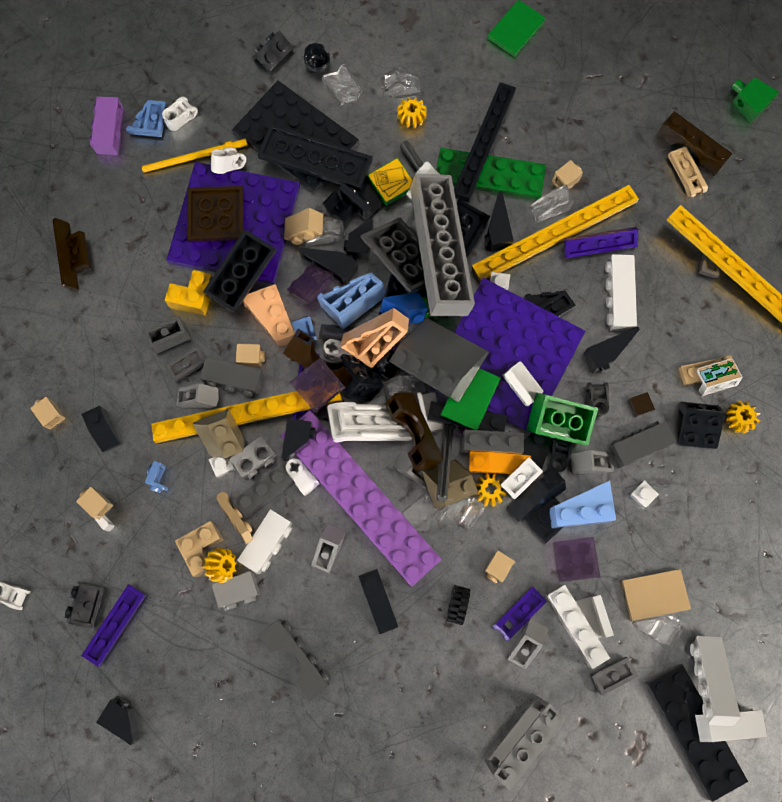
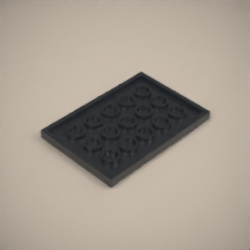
[232,80,359,194]

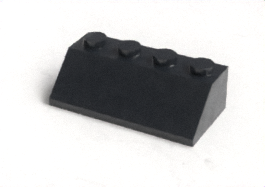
[203,229,277,313]

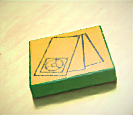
[367,157,413,206]

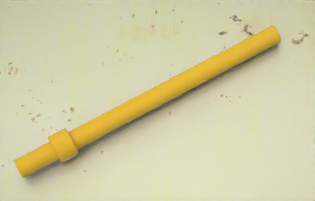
[142,138,248,173]

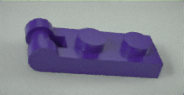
[493,586,547,641]

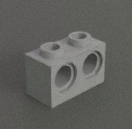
[229,436,277,480]

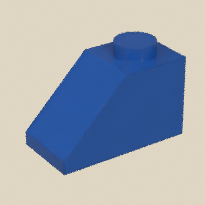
[380,292,427,324]

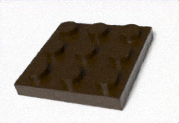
[187,186,244,242]

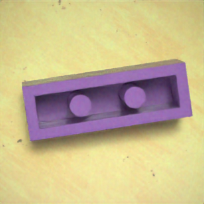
[89,97,123,155]

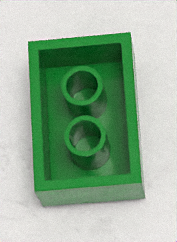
[526,392,598,446]

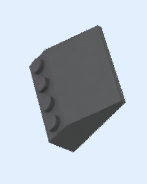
[361,217,426,293]
[389,318,489,403]

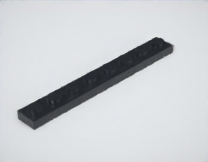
[454,82,516,203]

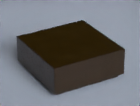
[629,392,655,417]

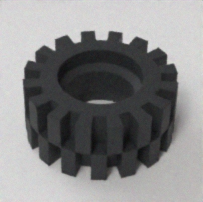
[446,585,471,625]

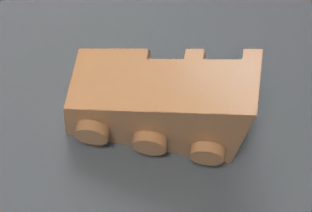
[243,284,294,347]
[341,308,409,368]

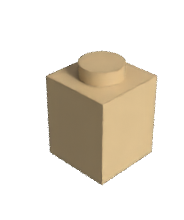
[552,160,583,194]
[236,344,265,368]
[30,397,66,430]
[76,487,113,520]
[484,551,515,584]

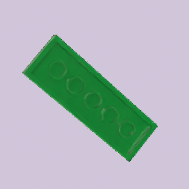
[436,148,546,200]

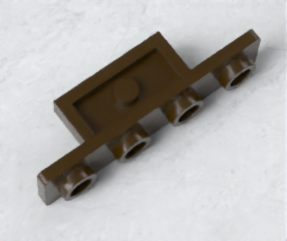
[52,218,89,290]

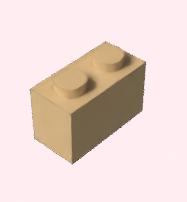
[284,208,323,245]

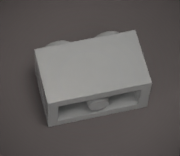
[212,571,260,611]

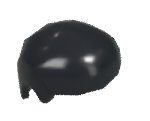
[304,43,330,73]
[375,350,401,381]

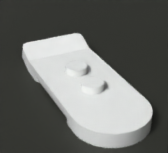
[327,402,412,442]

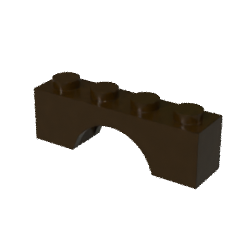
[657,111,733,176]
[283,329,353,391]
[385,392,444,471]

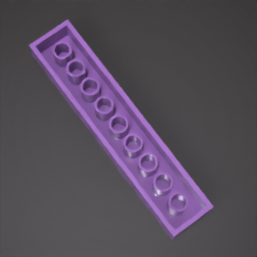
[280,410,442,587]

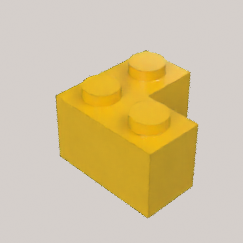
[164,270,213,316]

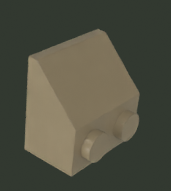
[193,409,246,458]
[422,459,478,509]

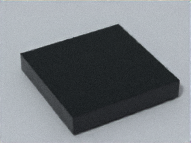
[523,498,563,544]

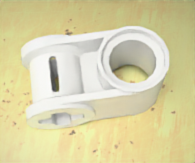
[162,96,198,131]
[211,147,246,174]
[323,339,352,362]
[286,458,320,496]
[0,581,31,610]

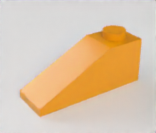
[469,452,531,475]

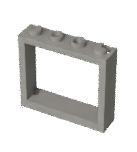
[485,696,567,791]

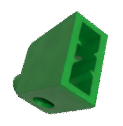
[731,78,779,123]

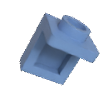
[292,315,317,340]
[145,461,169,493]

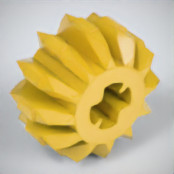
[397,97,427,128]
[725,400,760,433]
[475,473,507,507]
[203,548,238,583]

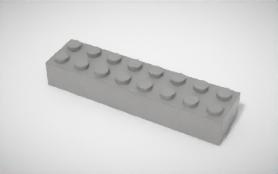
[410,173,475,316]

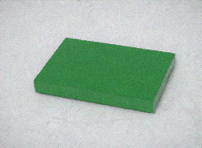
[487,0,546,57]
[441,368,501,430]

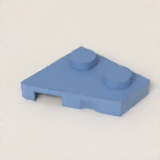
[126,100,167,137]

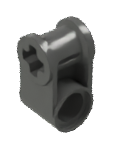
[586,382,610,420]

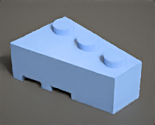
[316,272,385,329]
[549,481,616,528]

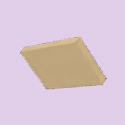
[621,569,691,621]

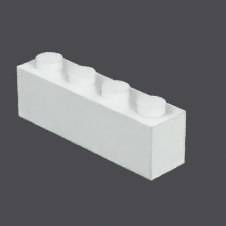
[605,255,637,332]
[545,585,610,669]
[690,636,741,726]

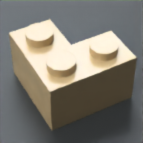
[175,521,224,577]

